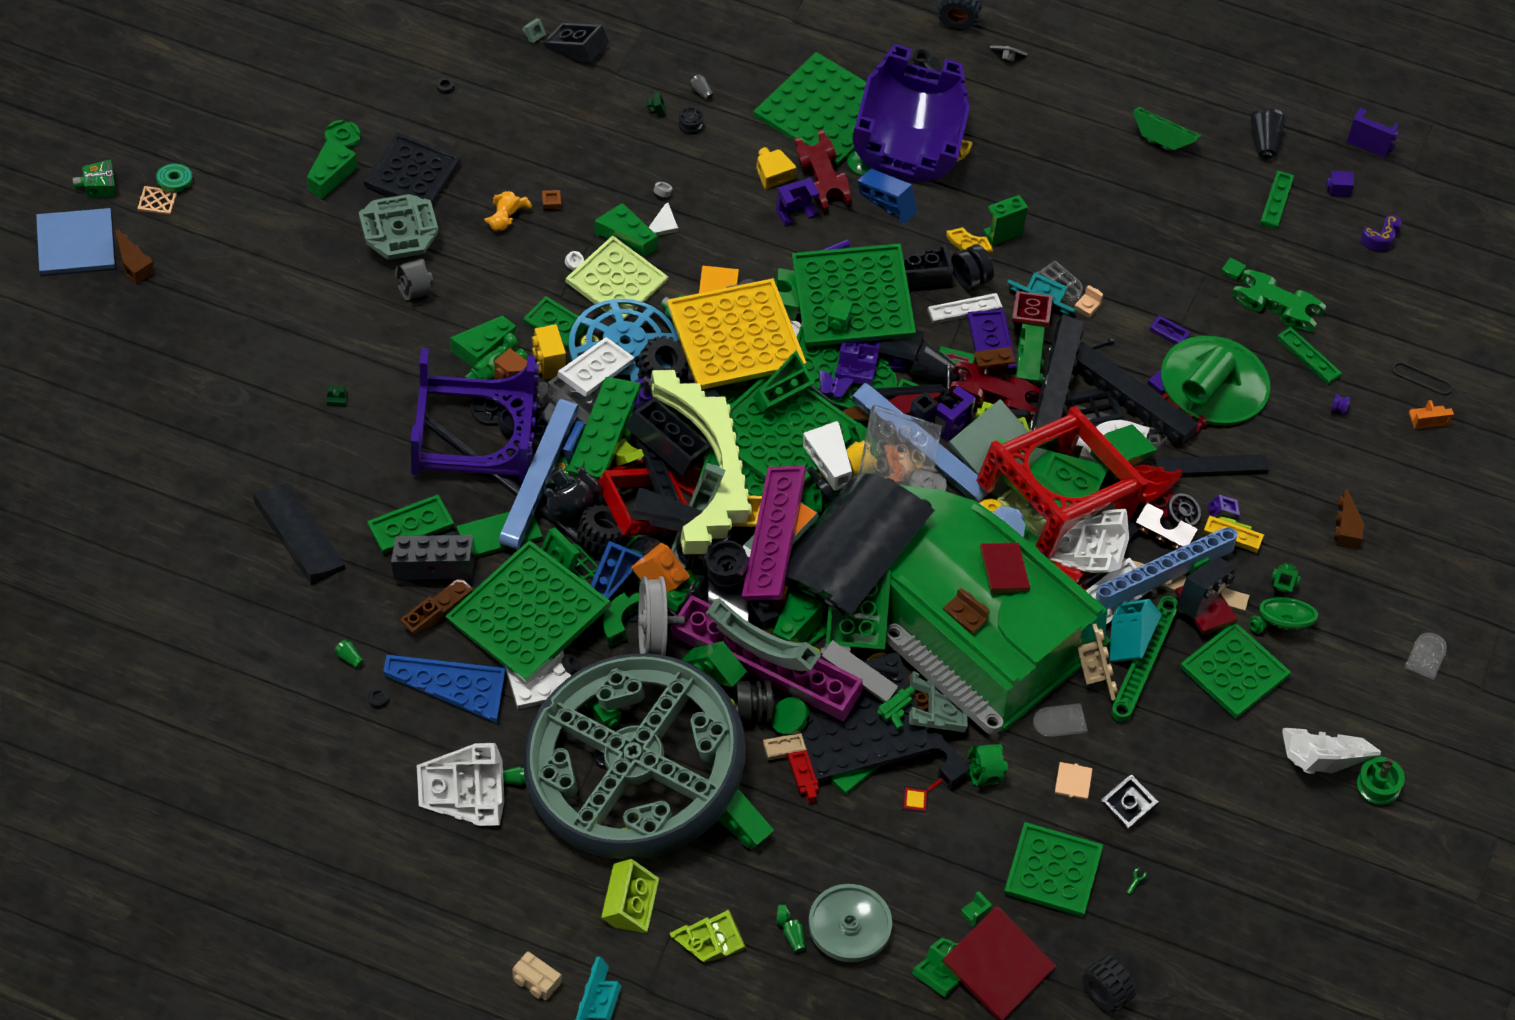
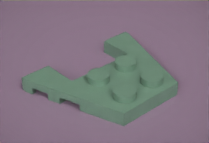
[909,671,967,732]

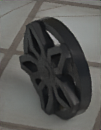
[1167,493,1201,526]

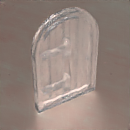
[1405,632,1447,680]
[1033,703,1088,736]

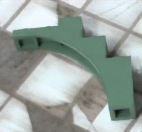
[671,463,726,568]

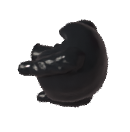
[544,466,602,522]

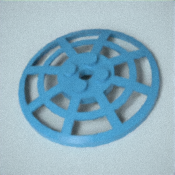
[569,299,680,389]

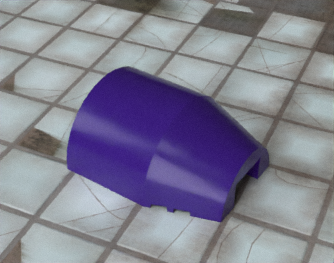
[853,44,970,182]

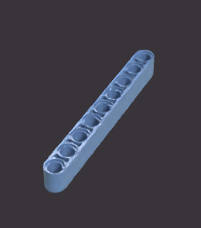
[851,383,989,503]
[499,399,579,550]
[1095,527,1237,609]

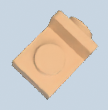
[1074,285,1103,318]

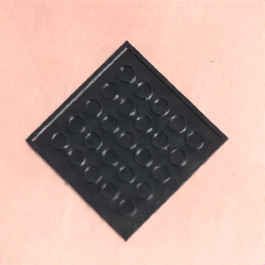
[787,652,933,783]

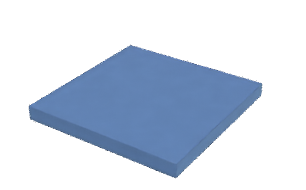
[36,208,115,275]

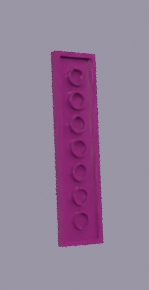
[742,466,807,600]

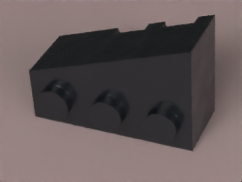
[1176,556,1236,619]

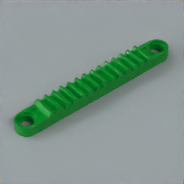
[1111,596,1178,722]

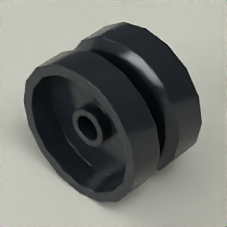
[951,244,994,290]

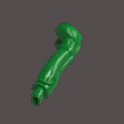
[464,333,528,380]

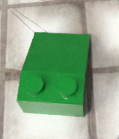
[1090,424,1157,480]

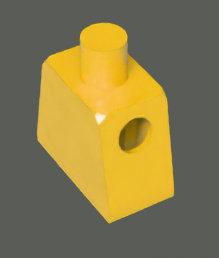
[757,147,797,190]

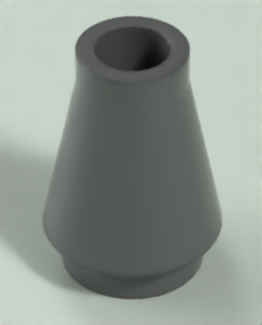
[690,74,714,100]

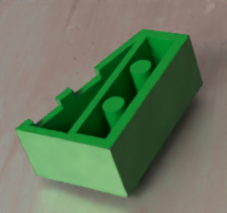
[307,137,357,200]
[594,203,658,258]
[1016,323,1045,387]
[773,589,824,643]
[718,789,774,850]

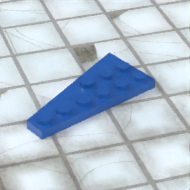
[383,655,505,723]

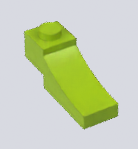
[613,438,644,466]

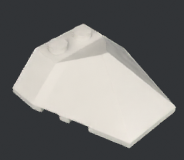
[1049,509,1129,573]
[1282,728,1381,774]
[417,743,504,826]

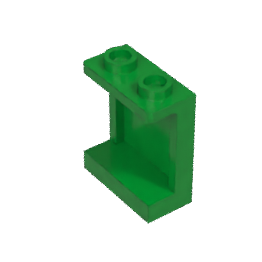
[983,195,1028,246]

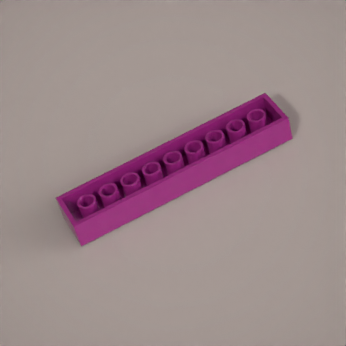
[671,595,864,722]

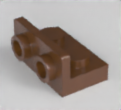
[943,588,990,636]

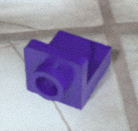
[1208,494,1240,519]

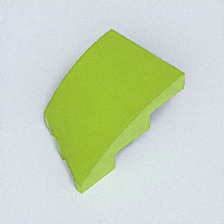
[670,910,746,962]

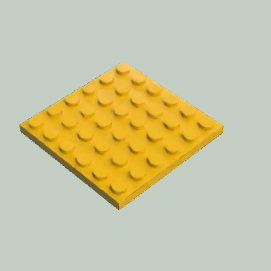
[667,278,807,390]

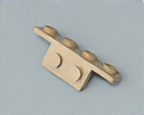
[1077,623,1118,701]

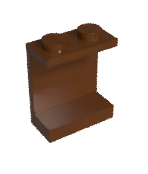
[973,347,1015,382]

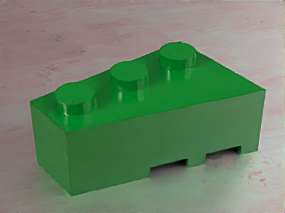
[450,316,516,368]
[752,351,815,413]
[682,641,747,687]

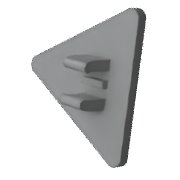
[990,45,1028,61]

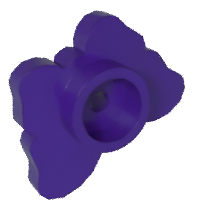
[819,370,853,399]

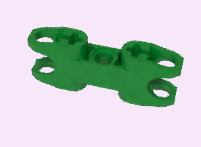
[1232,270,1326,332]

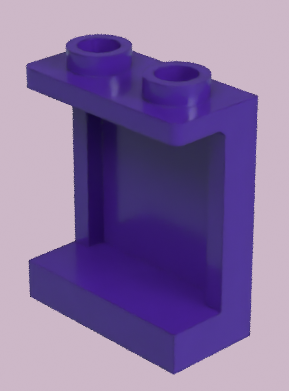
[1347,108,1399,158]

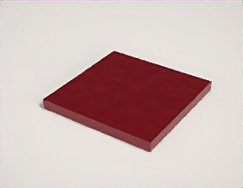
[941,906,1056,1020]

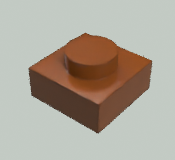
[542,190,561,209]

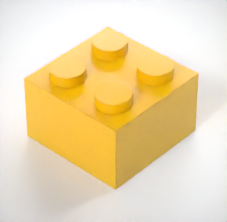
[532,324,566,380]

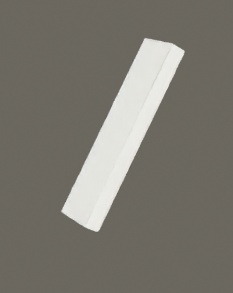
[927,293,1002,325]

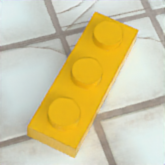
[1203,515,1264,553]

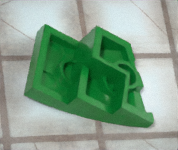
[912,938,961,997]

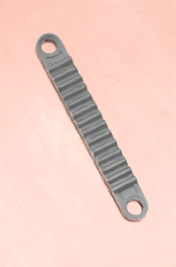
[886,624,1003,734]

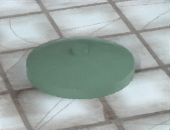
[808,884,892,962]

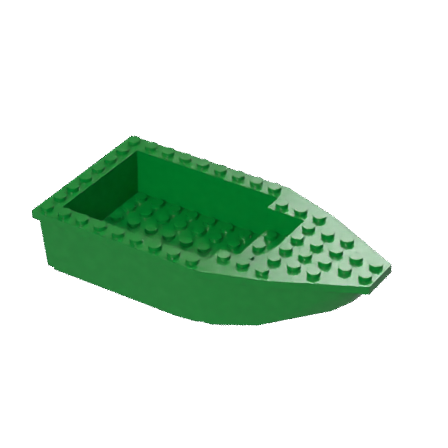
[823,485,1111,733]

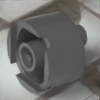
[396,259,433,301]

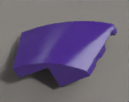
[835,340,882,385]

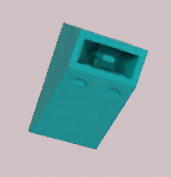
[1110,599,1162,663]

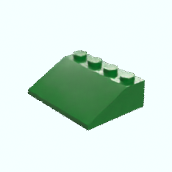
[826,570,891,649]

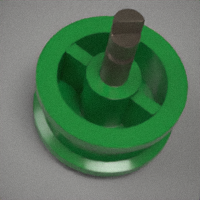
[1357,757,1405,805]

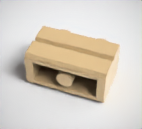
[512,952,562,1000]

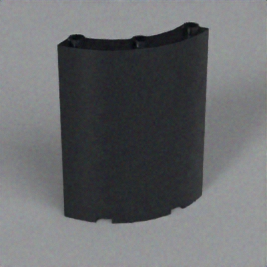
[784,473,935,618]

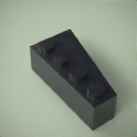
[903,244,953,288]

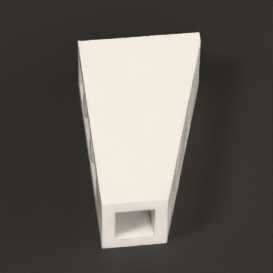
[803,421,852,491]

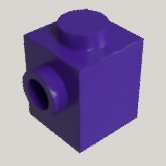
[1326,171,1354,197]

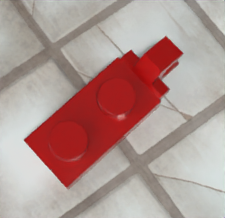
[787,750,818,804]

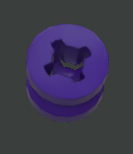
[1331,394,1350,415]

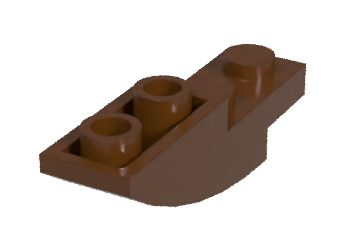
[400,579,473,634]

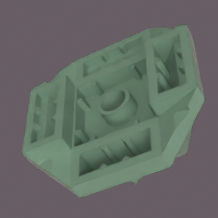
[359,194,438,260]

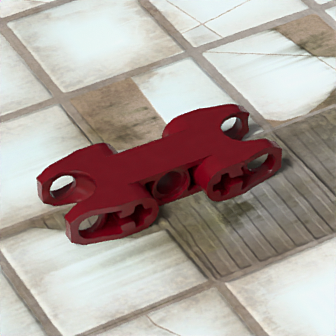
[795,130,852,213]
[949,362,1041,420]

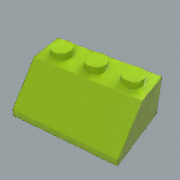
[601,859,659,933]

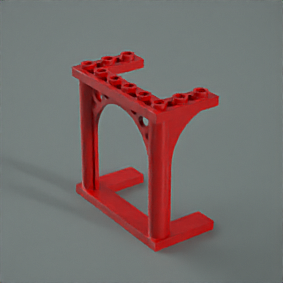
[976,406,1148,559]

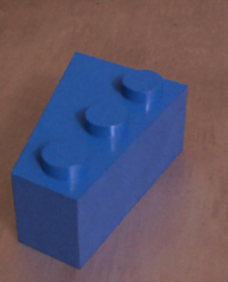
[857,169,917,224]
[590,541,644,599]

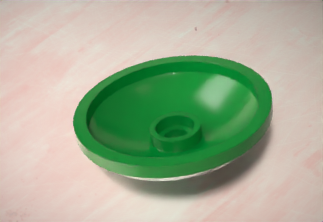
[1259,597,1318,631]

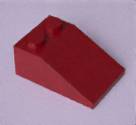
[1012,291,1053,326]

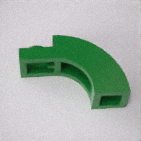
[604,593,639,648]

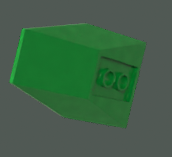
[995,438,1109,521]

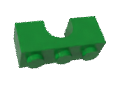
[775,268,800,321]

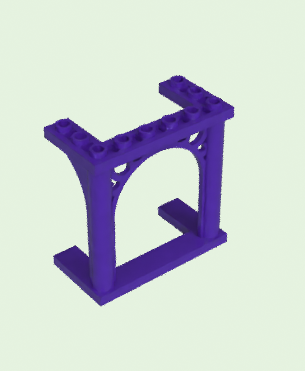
[411,348,539,482]

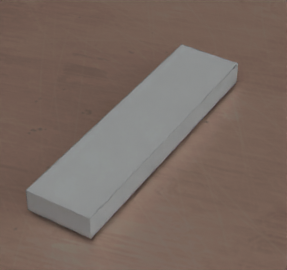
[820,640,898,702]

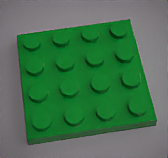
[1180,623,1291,719]
[1004,822,1103,917]

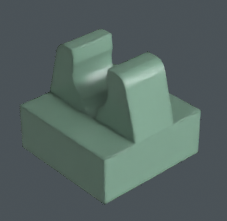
[522,18,546,43]

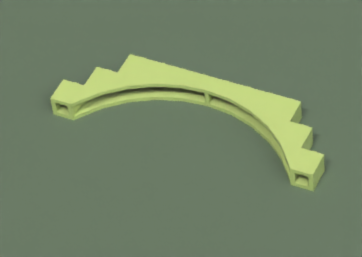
[651,370,752,554]

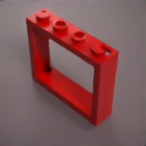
[598,467,688,536]

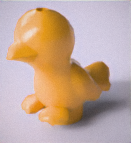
[484,191,532,232]

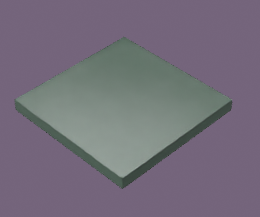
[947,399,1041,500]

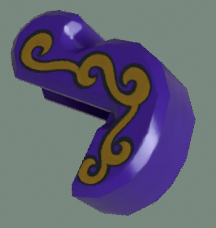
[1361,215,1402,251]

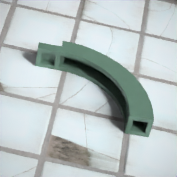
[705,598,821,671]

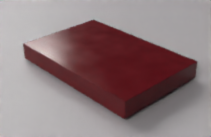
[980,543,1030,593]
[1175,586,1238,635]

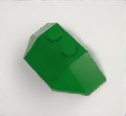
[1133,107,1202,151]

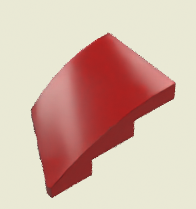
[1134,464,1182,504]

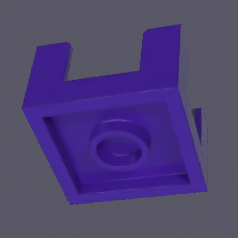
[776,178,820,226]
[933,386,976,442]

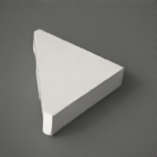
[649,203,678,236]

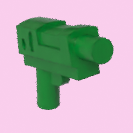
[877,686,915,730]

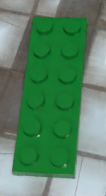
[567,377,642,480]

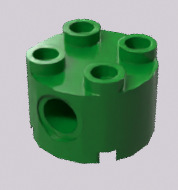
[967,744,1008,786]

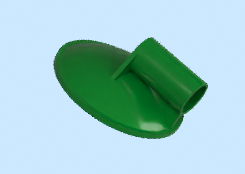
[1161,336,1270,426]

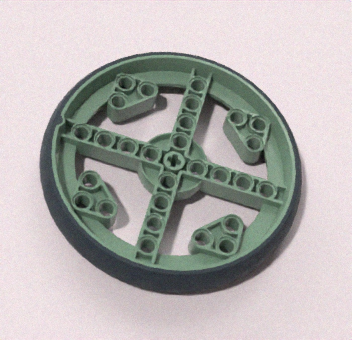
[523,653,746,860]

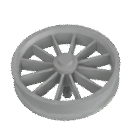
[638,576,685,656]

